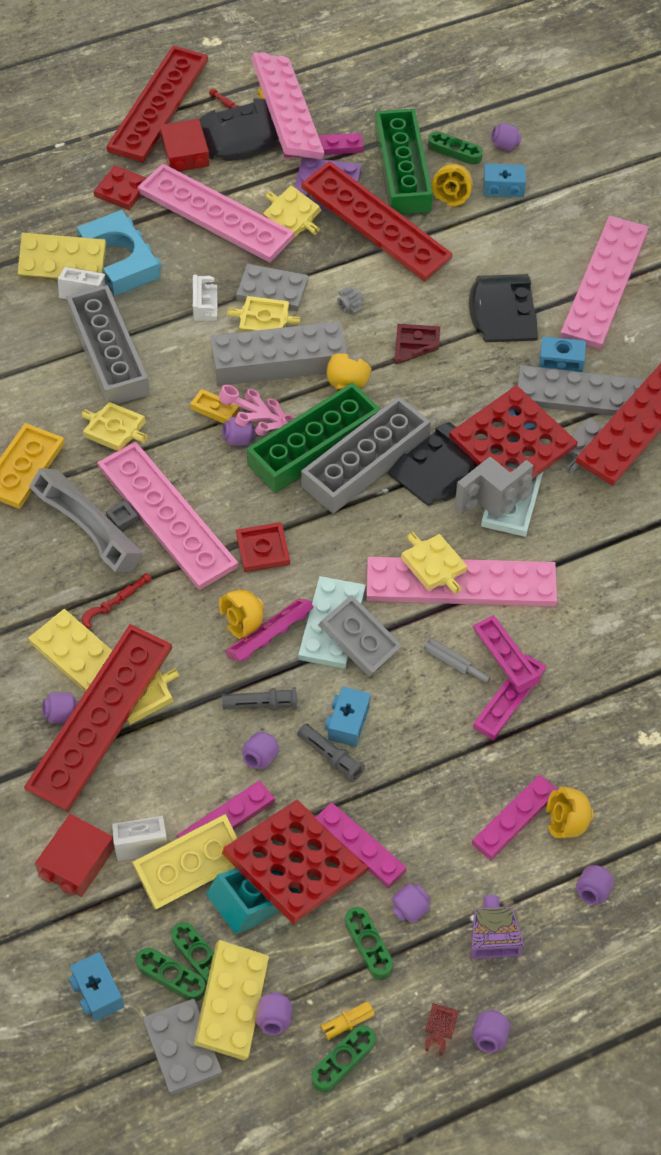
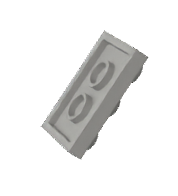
[236,264,308,312]
[318,595,402,677]
[143,998,222,1096]

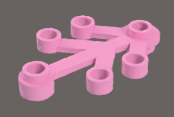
[219,385,296,437]

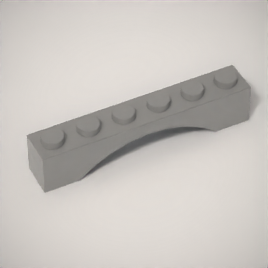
[29,468,144,572]

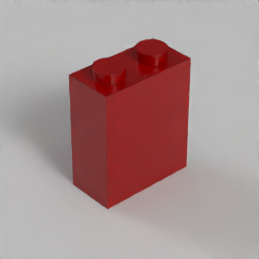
[159,118,210,172]
[35,814,115,898]

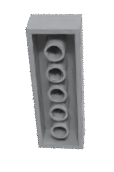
[66,285,150,405]
[211,321,347,386]
[301,396,431,514]

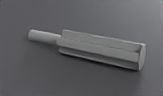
[424,637,490,683]

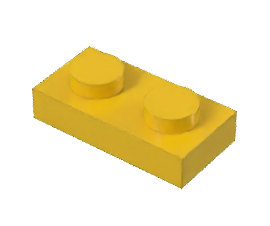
[190,389,240,424]

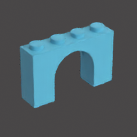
[77,210,161,296]

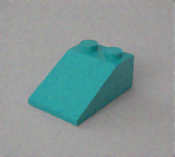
[206,858,301,934]

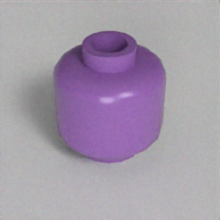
[491,123,522,152]
[222,417,256,447]
[42,692,79,724]
[242,732,279,769]
[576,865,614,904]
[392,884,431,923]
[256,992,293,1035]
[472,1010,511,1053]

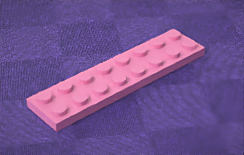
[251,52,324,159]
[138,164,294,263]
[560,216,649,350]
[97,441,238,591]
[367,557,557,607]

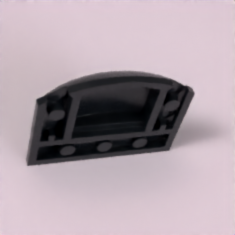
[199,99,279,160]
[469,274,538,343]
[388,422,478,506]

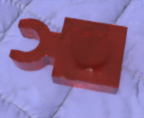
[425,1003,459,1056]

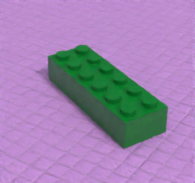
[375,108,433,214]
[246,382,381,493]

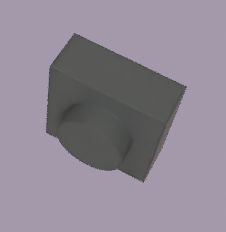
[106,500,138,531]

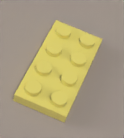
[18,233,107,279]
[28,609,112,692]
[132,814,237,909]
[194,940,269,1061]

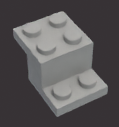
[455,457,533,519]

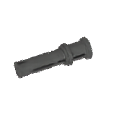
[222,687,297,710]
[297,723,365,782]

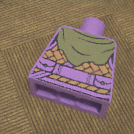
[470,895,524,959]

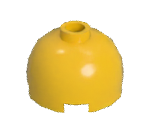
[431,164,473,206]
[326,353,371,392]
[219,590,264,639]
[546,787,594,839]

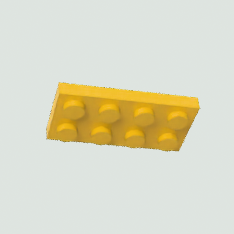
[0,423,65,509]

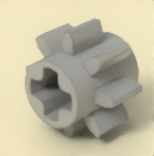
[337,286,363,314]

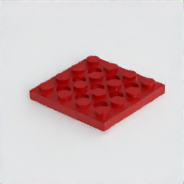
[449,385,578,479]
[222,800,368,925]

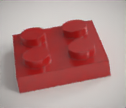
[93,165,147,210]
[236,522,290,573]

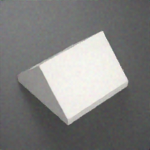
[112,816,167,861]

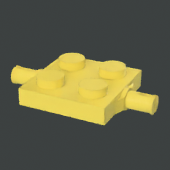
[263,185,321,238]
[228,296,301,332]
[81,402,148,451]
[401,532,467,595]
[127,668,180,725]

